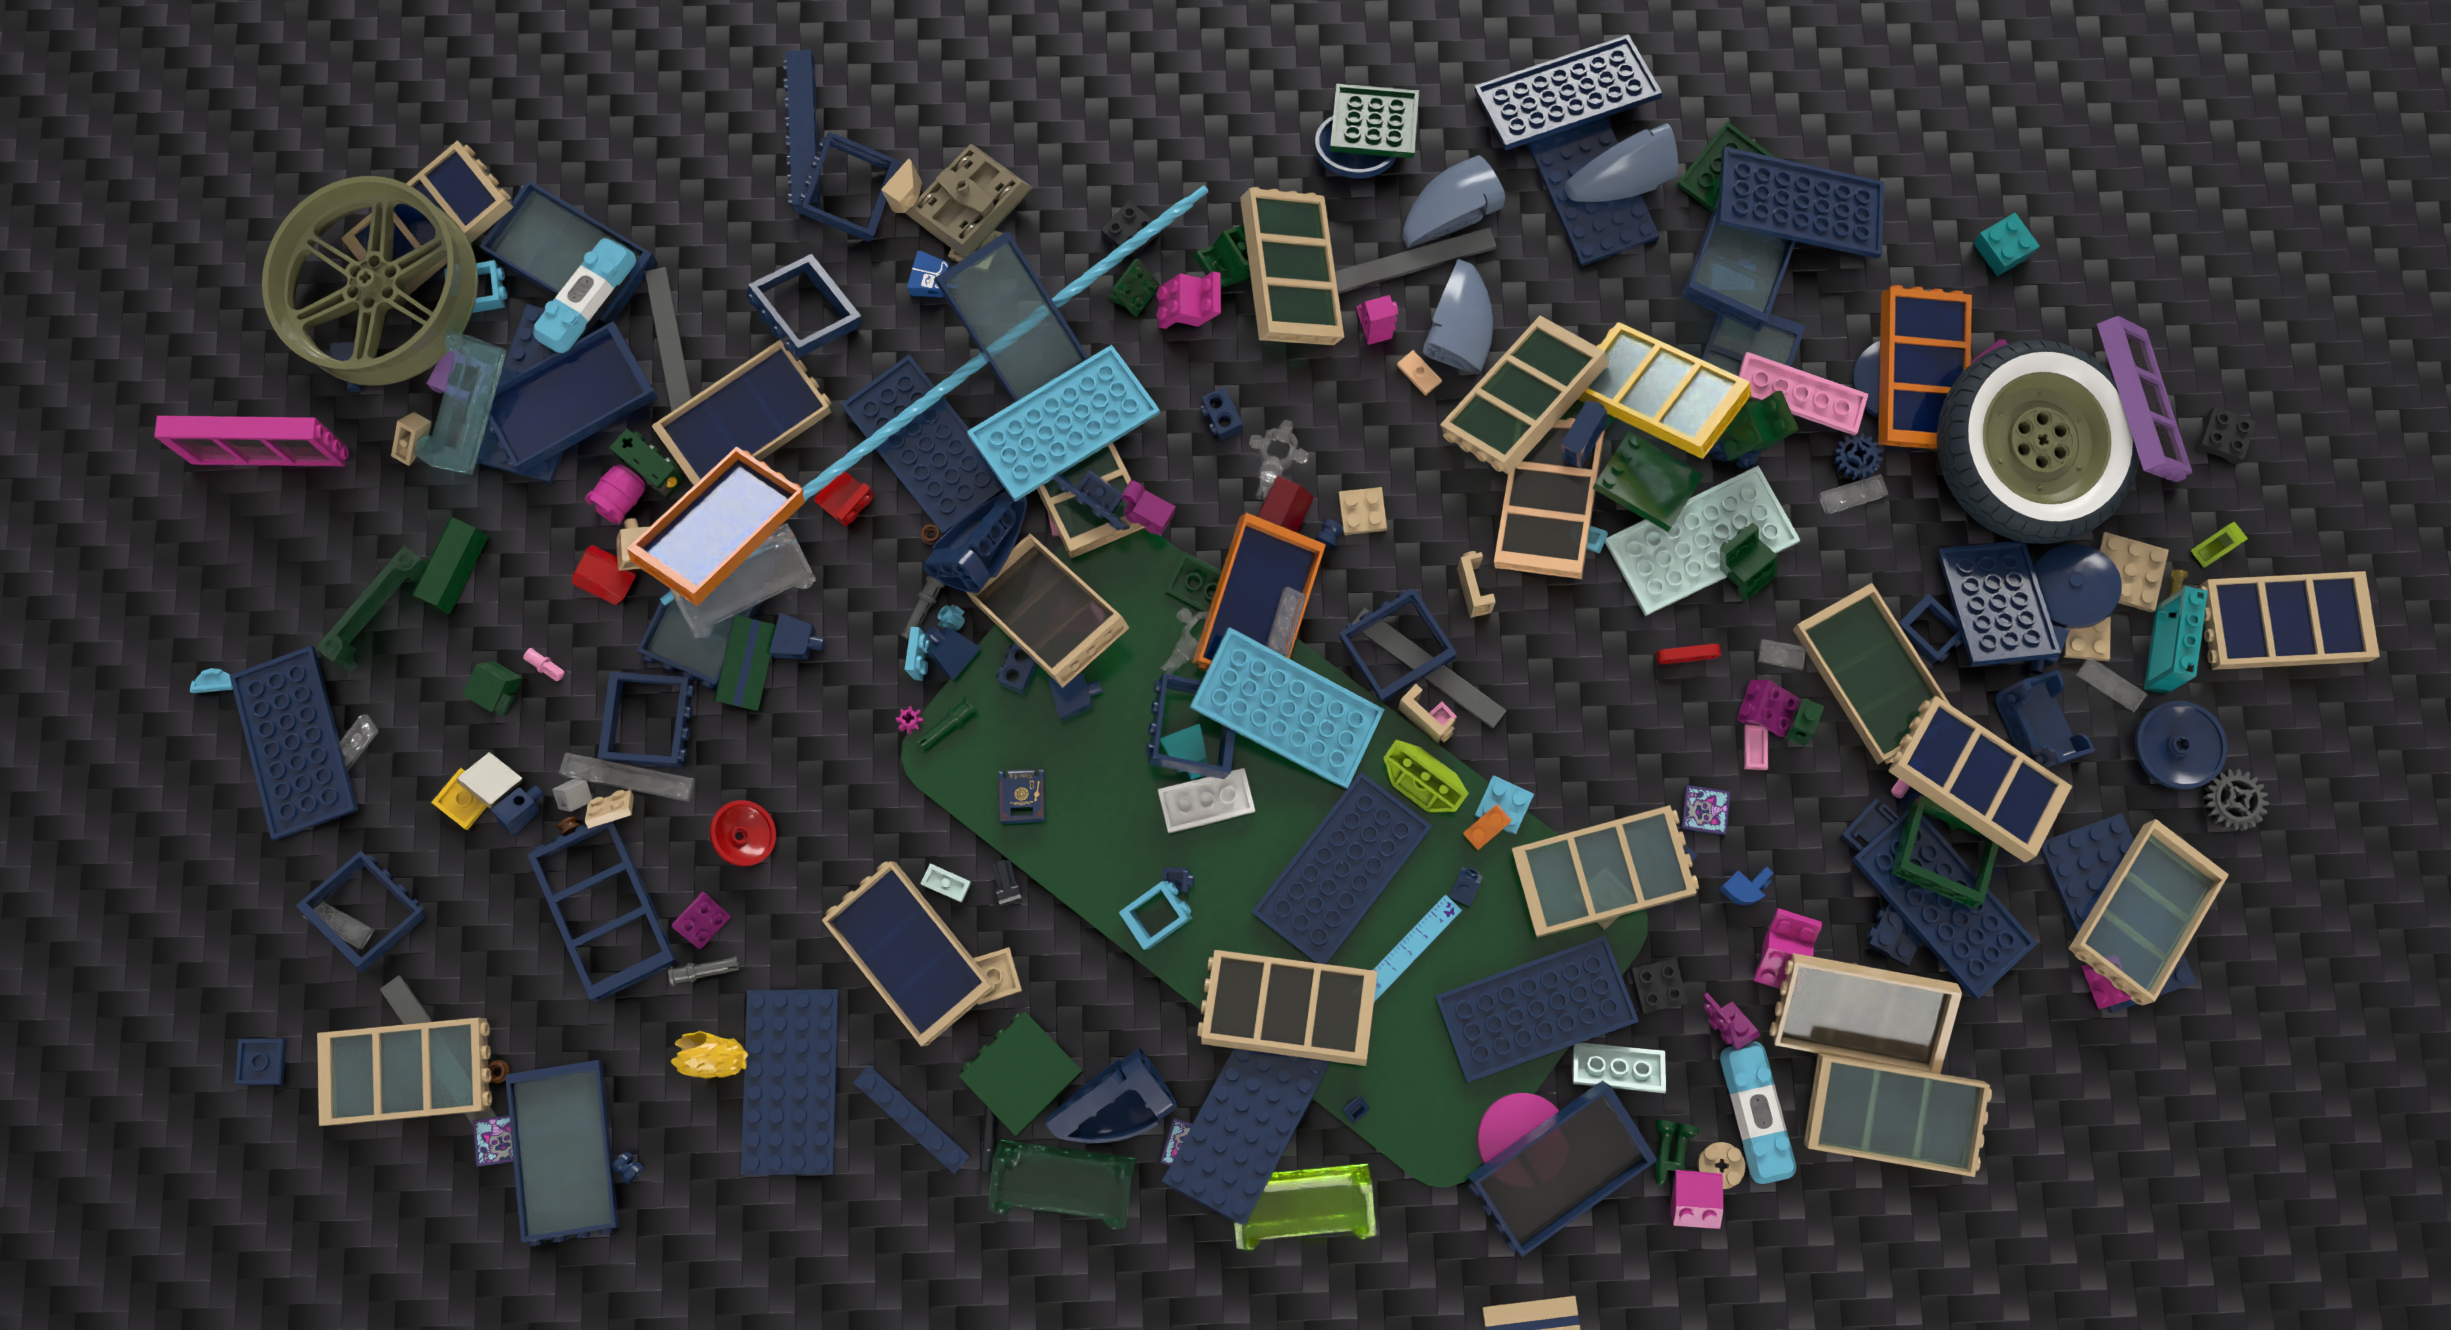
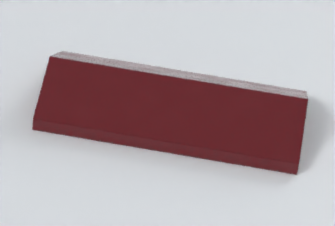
[1240,476,1314,573]

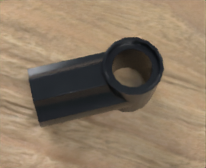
[992,860,1023,907]

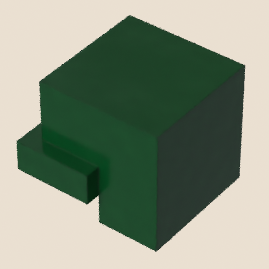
[462,661,523,716]

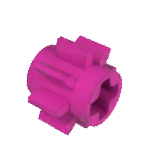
[896,706,925,735]

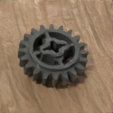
[2203,769,2269,831]

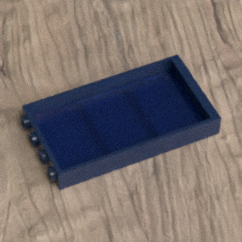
[476,321,658,474]

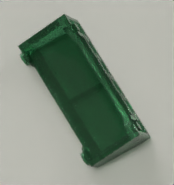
[315,545,427,673]
[988,1140,1136,1230]

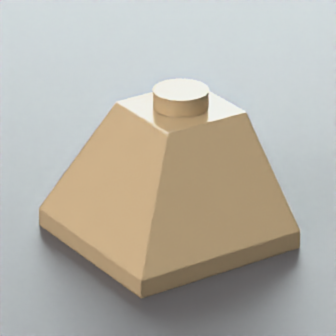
[881,159,922,213]

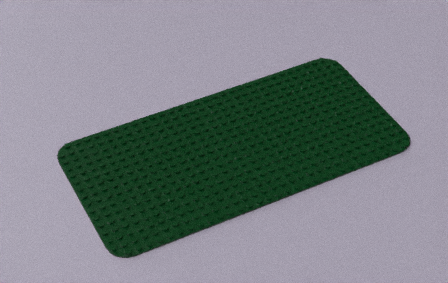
[901,511,1648,1187]

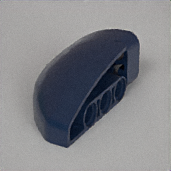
[923,491,1027,593]
[1045,1048,1178,1143]

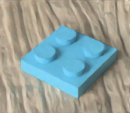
[905,627,931,681]
[1475,775,1534,835]

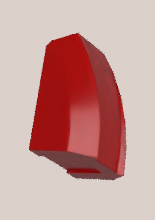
[571,545,636,605]

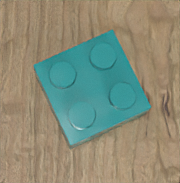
[1973,213,2040,276]

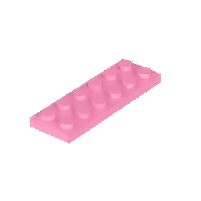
[1738,352,1868,436]

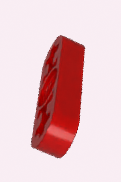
[1656,644,1721,664]

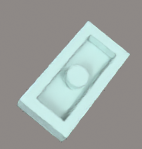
[921,864,971,903]

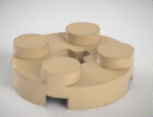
[1697,1142,1745,1189]

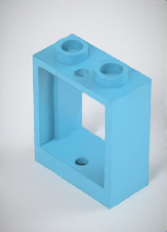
[444,260,507,313]
[1119,881,1192,950]

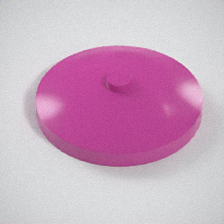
[1477,1093,1569,1187]

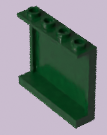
[959,1012,1083,1137]

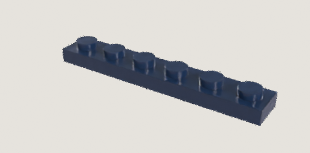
[853,1065,970,1174]

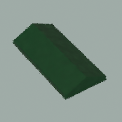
[412,517,488,614]
[1165,552,1262,631]

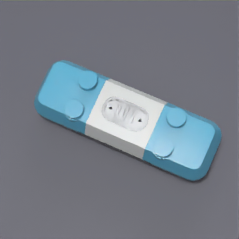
[533,238,636,353]
[1720,1042,1796,1184]

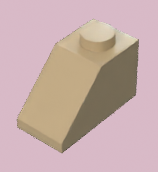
[391,412,431,466]

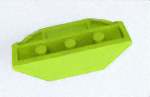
[1384,740,1469,812]

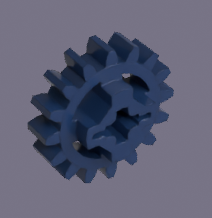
[1834,433,1883,480]

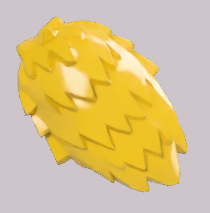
[671,1031,748,1078]

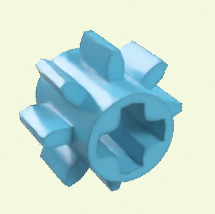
[938,604,965,631]

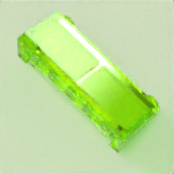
[1234,1164,1376,1250]

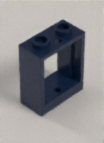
[1561,400,1607,469]
[1898,593,1963,665]

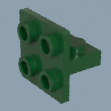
[1107,258,1160,317]

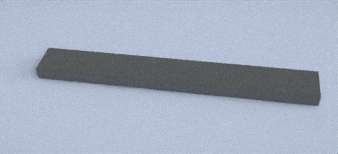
[1335,227,1497,294]
[645,267,697,429]
[1352,607,1507,729]
[380,976,497,1125]

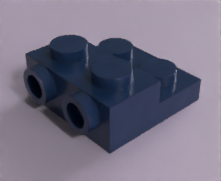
[1865,904,1921,967]

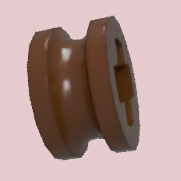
[557,816,580,836]

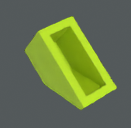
[2191,521,2248,568]

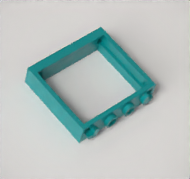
[2144,586,2208,694]

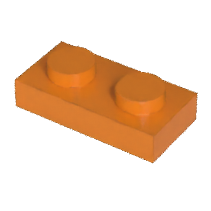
[1463,803,1512,850]

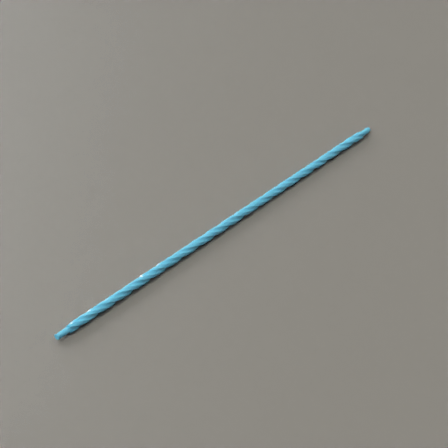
[660,185,1208,605]

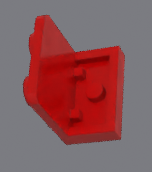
[815,471,874,527]

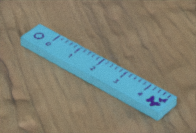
[1352,895,1462,1002]

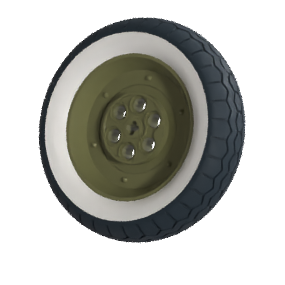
[1937,340,2140,544]

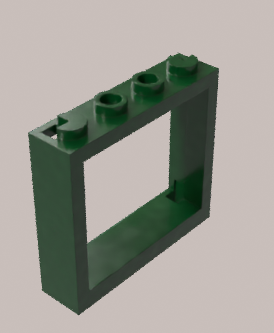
[1891,796,1999,909]

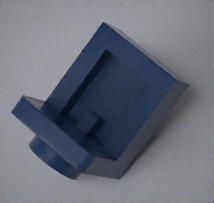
[1162,867,1194,893]
[1449,867,1483,906]

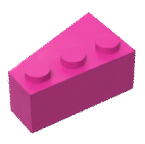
[1356,295,1398,345]

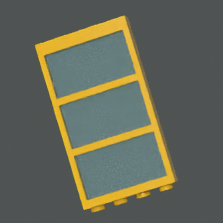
[1570,322,1752,459]

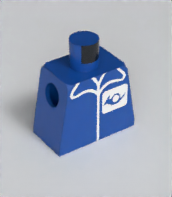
[907,251,960,298]

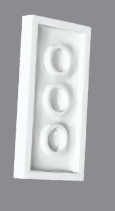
[1158,768,1255,834]

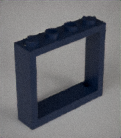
[797,131,900,242]
[746,254,861,359]
[1339,588,1457,704]
[598,672,695,768]
[1145,673,1235,779]
[296,851,425,973]

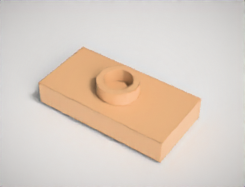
[1397,350,1442,396]

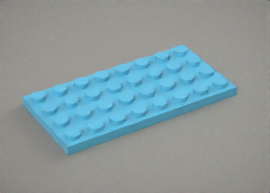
[967,345,1160,502]
[1189,627,1385,789]

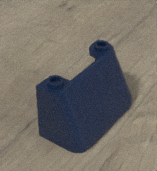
[1995,670,2095,770]

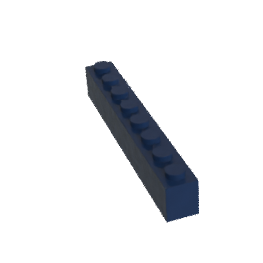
[783,49,821,213]

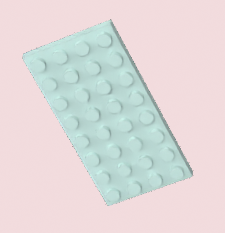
[1605,466,1800,616]

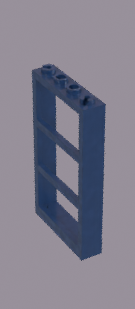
[527,820,678,1002]

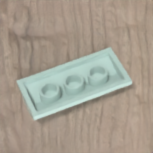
[1571,1043,1666,1093]

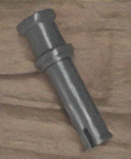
[901,576,945,640]
[668,956,740,987]

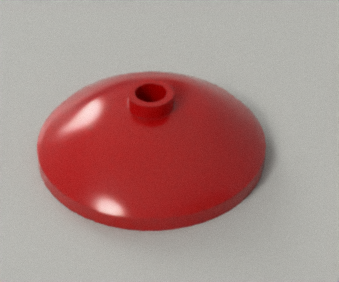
[710,800,776,867]

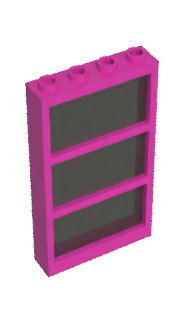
[154,416,349,466]

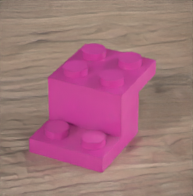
[1157,271,1221,329]
[1754,908,1822,995]

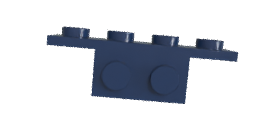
[1053,470,1130,531]

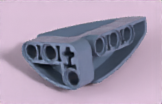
[1564,123,1678,202]
[1402,155,1505,250]
[1423,259,1493,374]

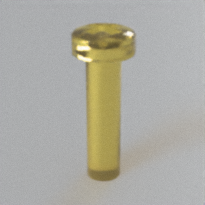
[2171,569,2188,596]

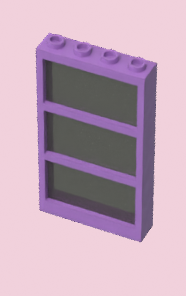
[2097,316,2193,482]

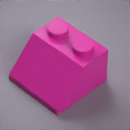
[1670,1170,1723,1229]

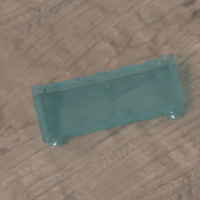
[413,330,507,475]

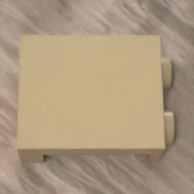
[1457,551,1495,618]
[1398,684,1455,744]

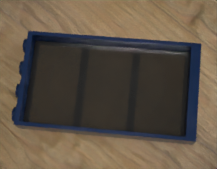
[1467,1080,1657,1257]

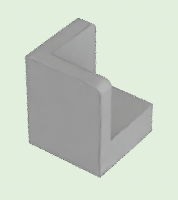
[552,779,592,812]

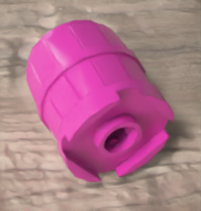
[585,464,646,525]

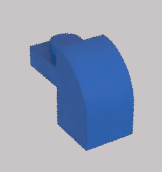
[1719,867,1773,905]

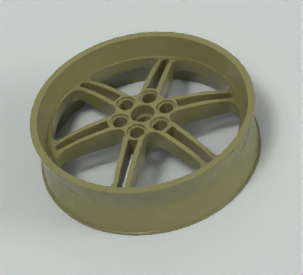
[262,176,478,386]

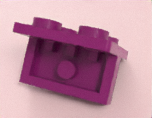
[672,891,731,949]

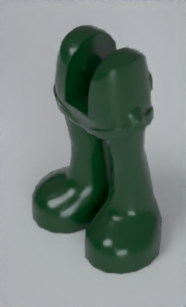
[1654,1119,1700,1188]

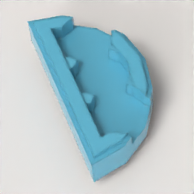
[189,668,233,693]

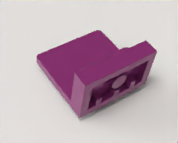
[1703,993,1760,1050]

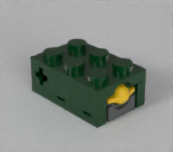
[609,429,684,500]

